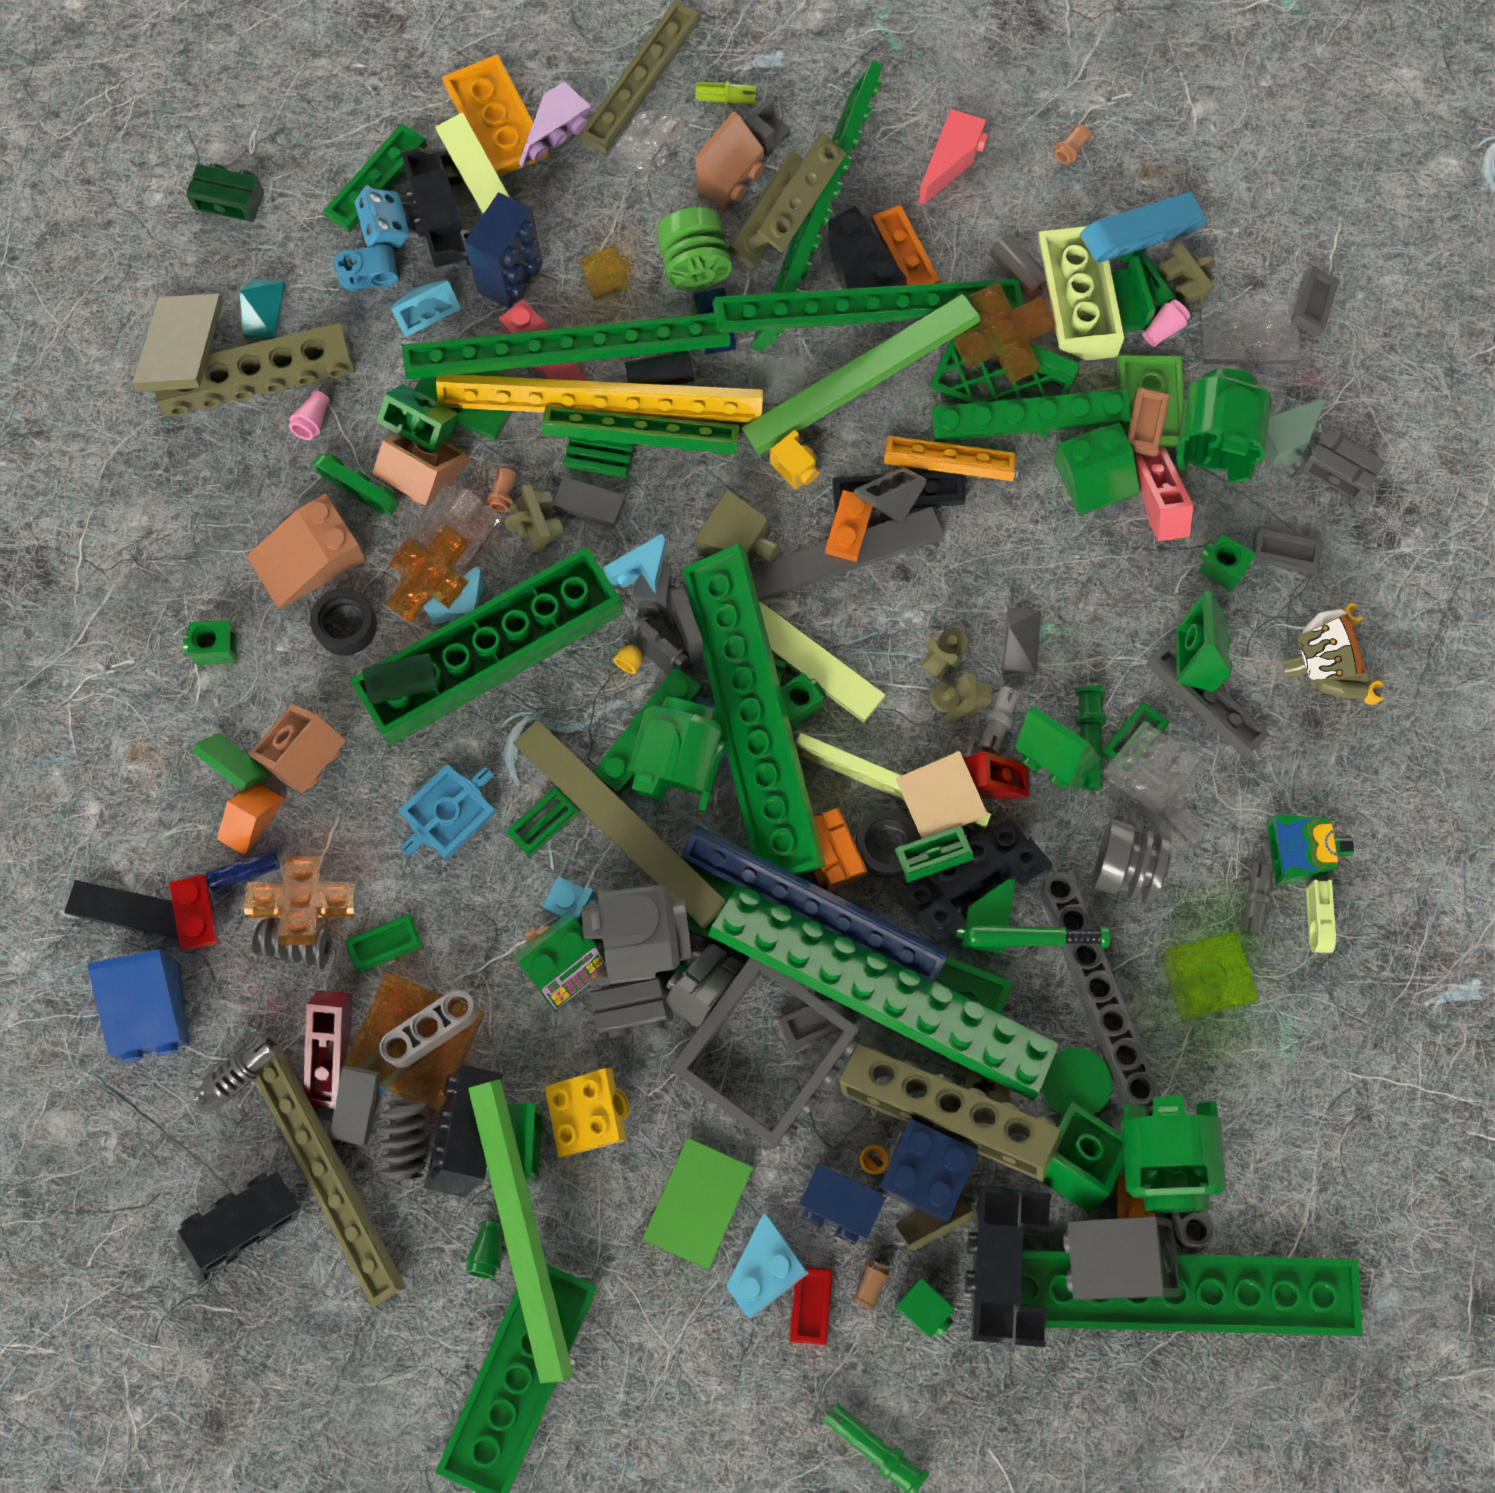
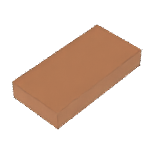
[1127,387,1170,457]

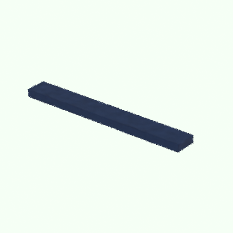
[681,825,949,982]

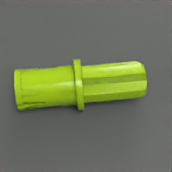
[695,80,756,106]

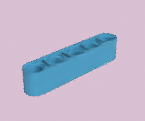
[1080,192,1208,263]

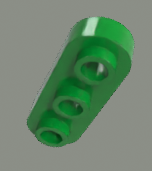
[310,452,398,517]

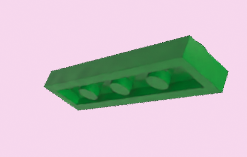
[323,123,428,233]
[593,666,703,795]

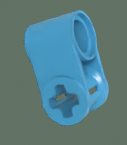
[333,244,398,291]

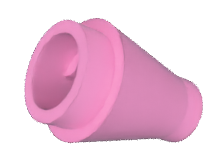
[1142,300,1190,347]
[289,391,330,440]

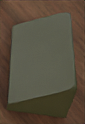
[895,1194,976,1251]

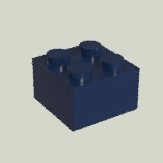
[877,1119,978,1222]
[798,1164,886,1245]

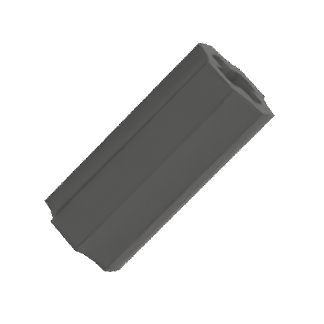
[990,234,1048,298]

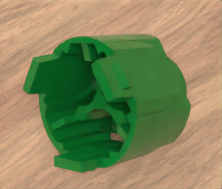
[1176,368,1271,485]
[627,697,726,813]
[1121,1096,1226,1213]

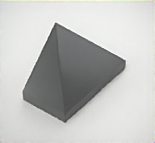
[855,467,926,524]
[1002,607,1041,675]

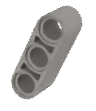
[379,990,479,1068]

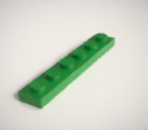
[932,389,1131,442]
[541,405,739,454]

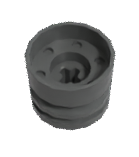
[1092,818,1171,905]

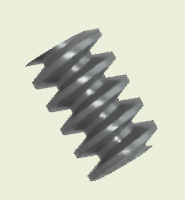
[251,911,332,969]
[379,1100,426,1180]

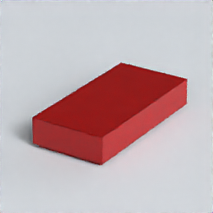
[789,1267,833,1346]

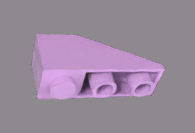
[519,82,591,167]

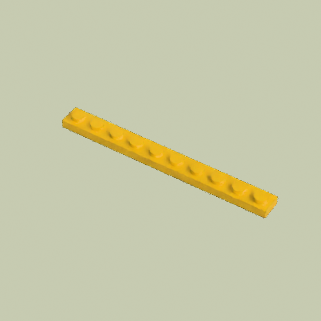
[436,374,763,423]

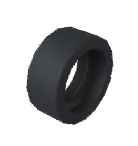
[310,588,377,655]
[855,809,921,879]

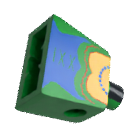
[1266,814,1354,887]

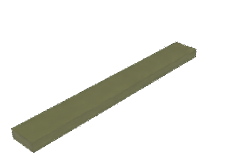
[513,719,727,929]
[244,1034,406,1308]

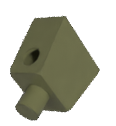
[694,490,779,565]

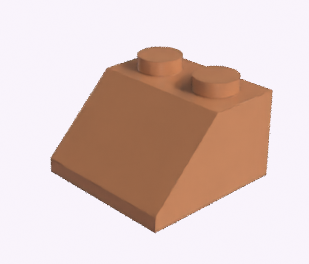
[696,111,765,210]
[372,434,470,506]
[248,704,347,794]

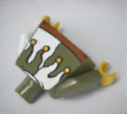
[1282,603,1385,705]

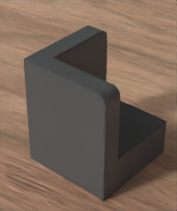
[744,98,790,156]

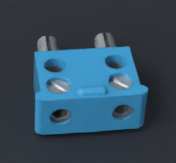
[355,185,423,248]

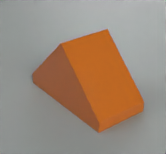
[217,784,285,857]

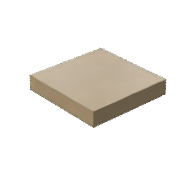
[896,751,988,839]

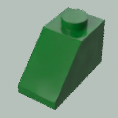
[955,879,1015,955]

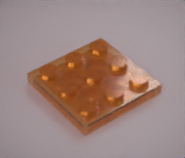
[341,972,485,1112]

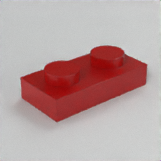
[169,874,219,952]

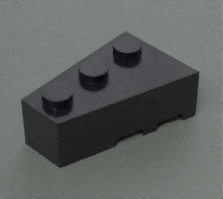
[827,206,907,326]
[423,1064,503,1197]
[177,1171,300,1285]

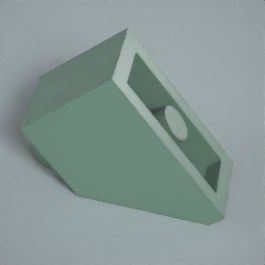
[1265,399,1324,467]

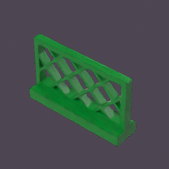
[929,322,1080,439]

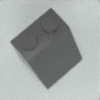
[1063,1217,1180,1300]

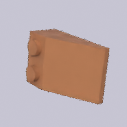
[247,493,365,610]

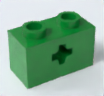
[376,384,459,452]

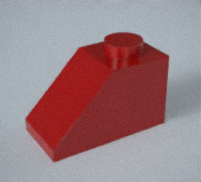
[963,752,1030,799]

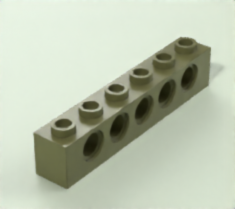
[155,323,355,416]
[839,1044,1061,1182]

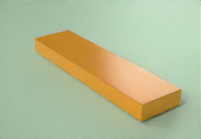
[883,436,1016,481]

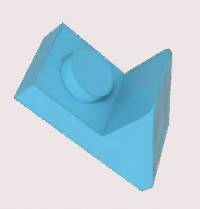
[604,534,667,594]

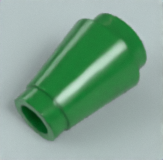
[465,1221,503,1279]

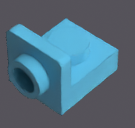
[542,877,598,925]

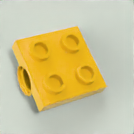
[545,1068,630,1158]

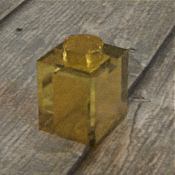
[580,246,631,301]

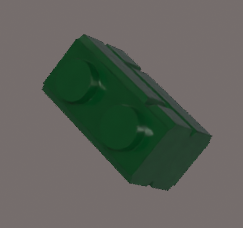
[186,163,264,222]

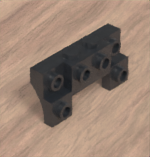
[401,147,473,268]
[897,818,1052,946]
[965,1185,1052,1347]

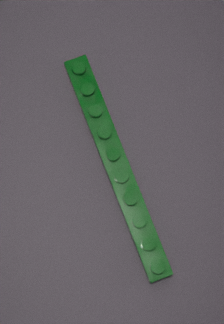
[712,279,1025,333]
[402,313,730,380]

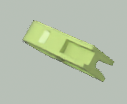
[1306,880,1336,953]

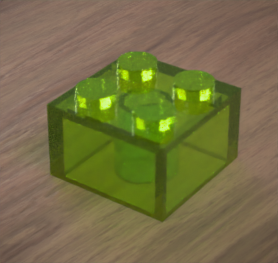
[1161,931,1259,1024]

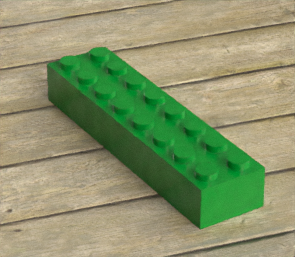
[349,546,623,747]

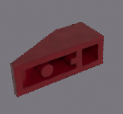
[303,990,353,1109]

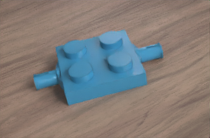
[398,763,496,861]

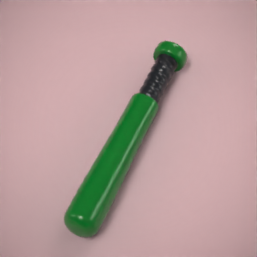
[967,925,1111,948]

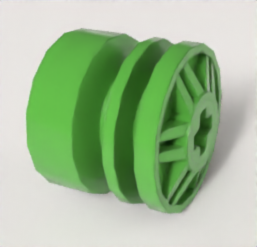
[656,207,732,291]

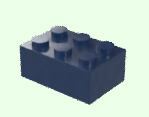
[464,192,543,309]

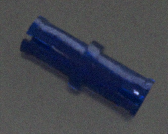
[205,848,280,893]

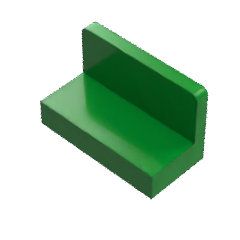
[1111,255,1155,334]

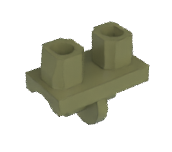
[1158,243,1215,306]
[504,484,563,553]
[920,627,969,681]
[930,672,992,724]

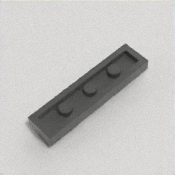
[1146,641,1270,758]

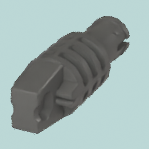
[193,1034,280,1112]

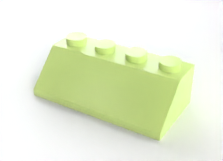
[1038,226,1124,360]

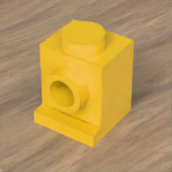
[770,430,820,490]

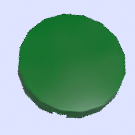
[1040,1047,1112,1116]

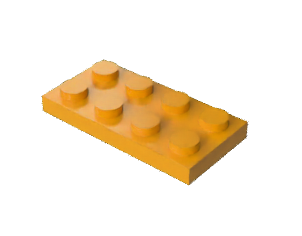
[442,54,549,177]

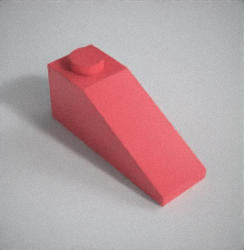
[918,109,989,204]
[498,300,588,381]
[1133,446,1193,541]

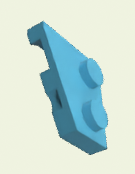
[726,1214,808,1319]

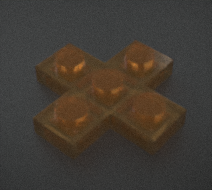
[953,282,1056,384]
[385,524,471,623]
[244,856,355,945]

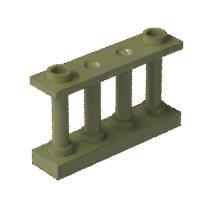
[728,132,846,269]

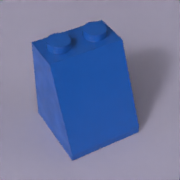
[88,949,190,1063]

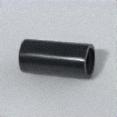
[625,351,694,385]

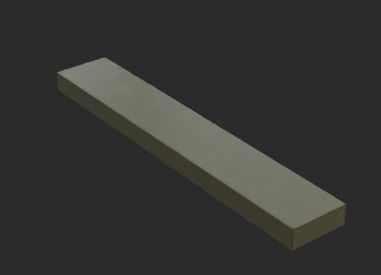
[579,0,701,154]

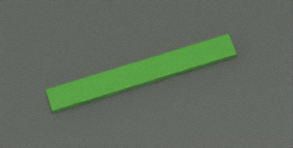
[741,294,981,456]
[468,1079,573,1383]

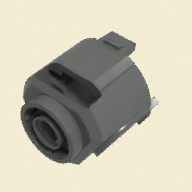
[581,884,692,986]

